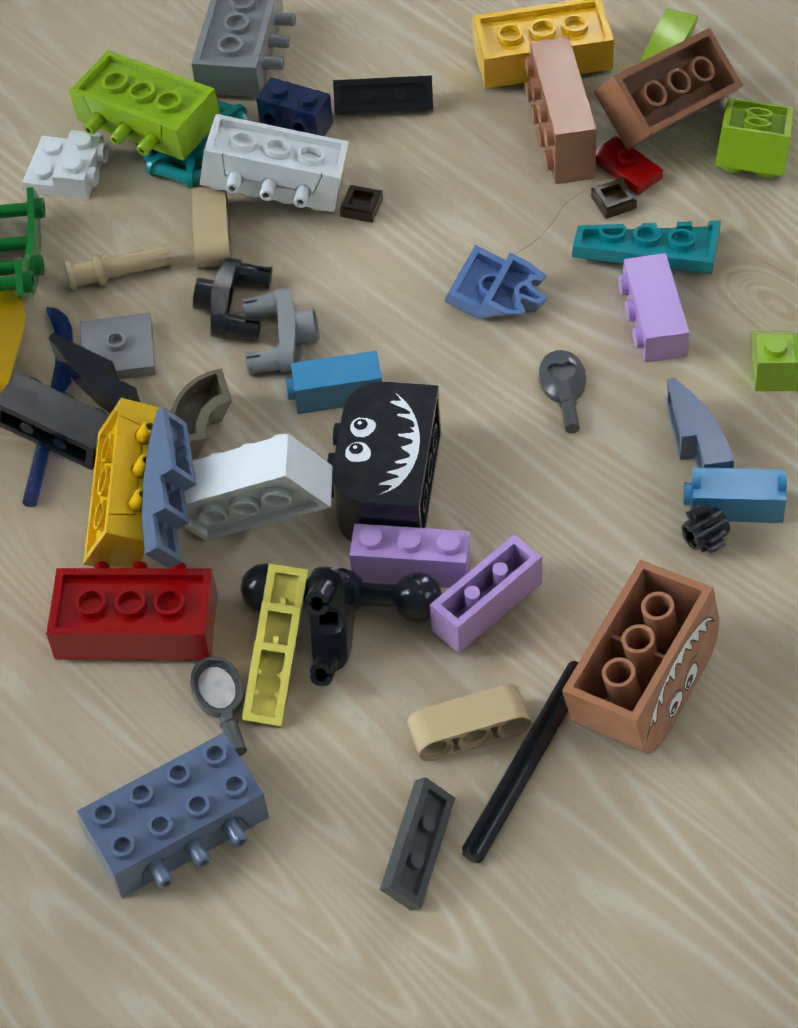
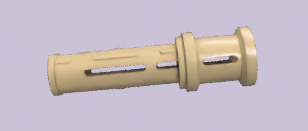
[64,244,172,292]

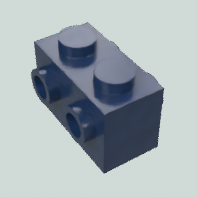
[256,77,333,136]

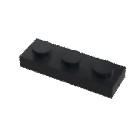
[333,75,433,114]

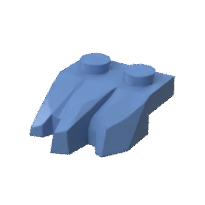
[444,245,547,318]

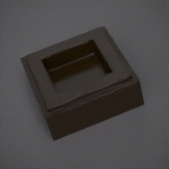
[591,178,637,219]
[340,185,383,223]

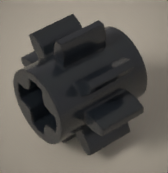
[681,504,730,554]

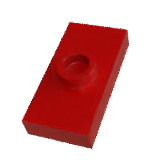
[596,135,663,195]

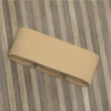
[191,186,232,268]
[407,684,532,761]

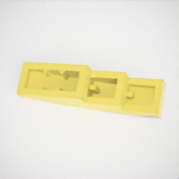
[242,563,308,726]

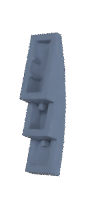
[142,407,197,569]

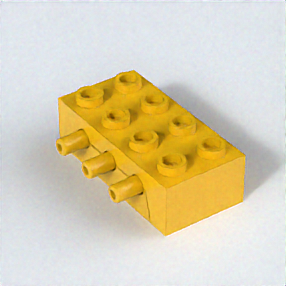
[472,0,614,89]
[83,398,160,568]

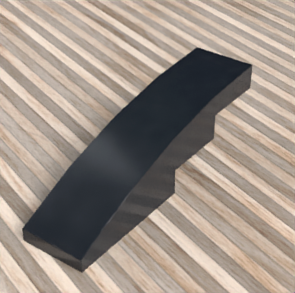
[49,333,141,414]

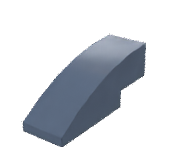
[666,378,734,468]

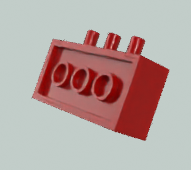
[46,561,217,660]

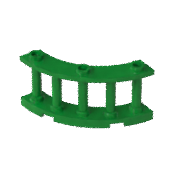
[0,187,46,300]

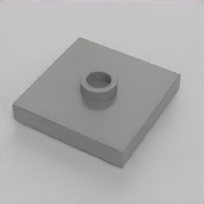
[80,313,156,379]

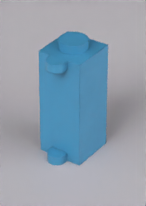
[285,351,382,414]
[683,467,787,523]

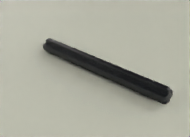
[462,661,579,863]

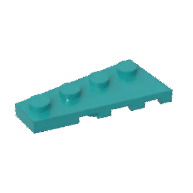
[572,220,721,274]

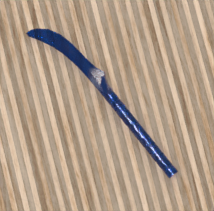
[22,307,73,507]

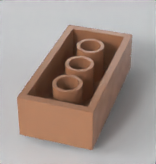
[594,28,743,151]
[524,37,596,184]

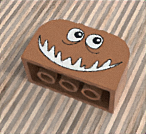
[562,560,719,754]

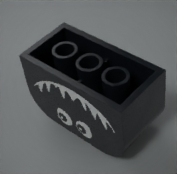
[327,382,441,541]

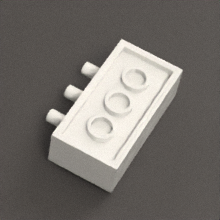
[200,114,349,212]
[183,434,333,541]

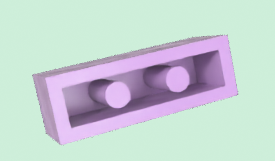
[618,253,689,362]
[349,524,471,588]
[430,535,542,654]

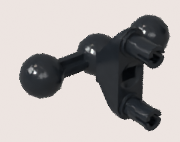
[240,563,442,686]

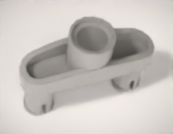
[243,287,320,376]

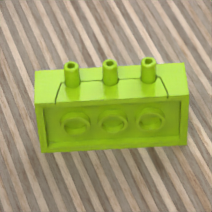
[69,50,221,161]

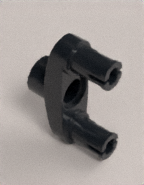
[193,257,273,341]

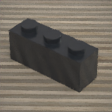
[0,371,109,470]

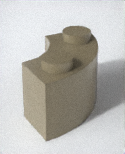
[170,368,232,459]

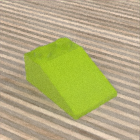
[715,97,794,179]

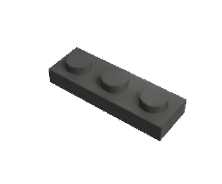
[380,777,455,910]

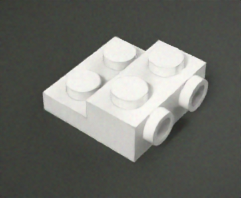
[22,130,109,200]

